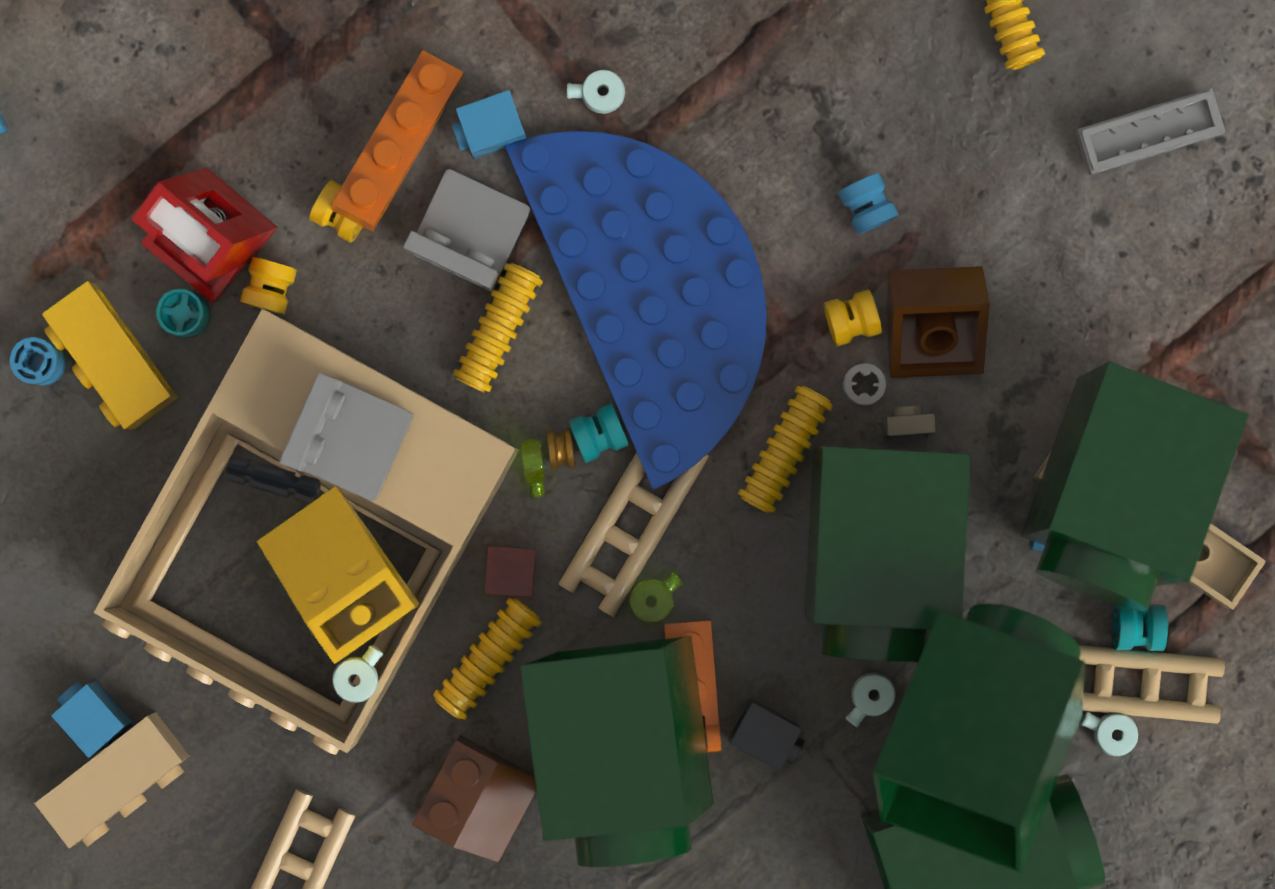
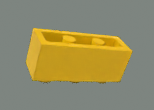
[42,281,179,430]

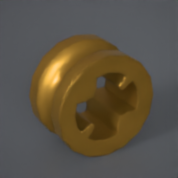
[547,427,575,471]

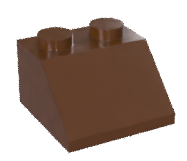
[887,266,990,378]
[412,735,536,862]

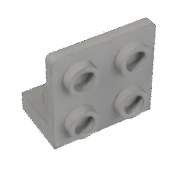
[403,169,531,292]
[279,372,413,501]

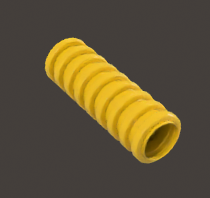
[981,0,1045,70]
[453,263,543,393]
[738,385,833,514]
[433,597,542,720]

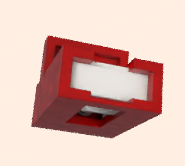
[131,167,278,303]

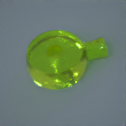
[521,439,546,497]
[629,573,683,623]

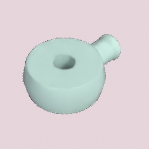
[567,70,625,114]
[332,645,383,703]
[846,672,896,727]
[1080,711,1138,756]

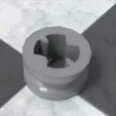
[842,363,886,406]

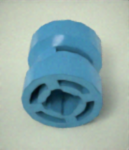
[837,173,899,235]
[9,337,67,386]

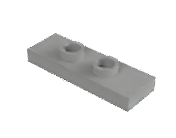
[1075,88,1226,176]

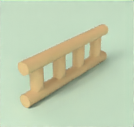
[558,452,709,617]
[1079,645,1225,724]
[251,788,356,889]

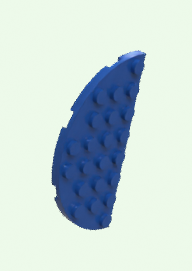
[505,131,767,490]

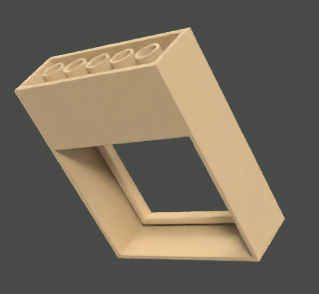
[94,309,520,755]

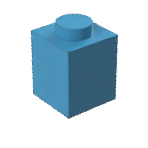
[452,90,526,159]
[51,681,133,758]

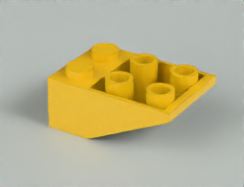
[257,486,420,664]

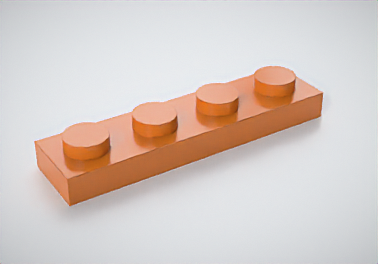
[331,50,464,232]

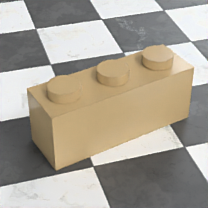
[34,712,190,848]

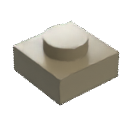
[883,405,936,437]

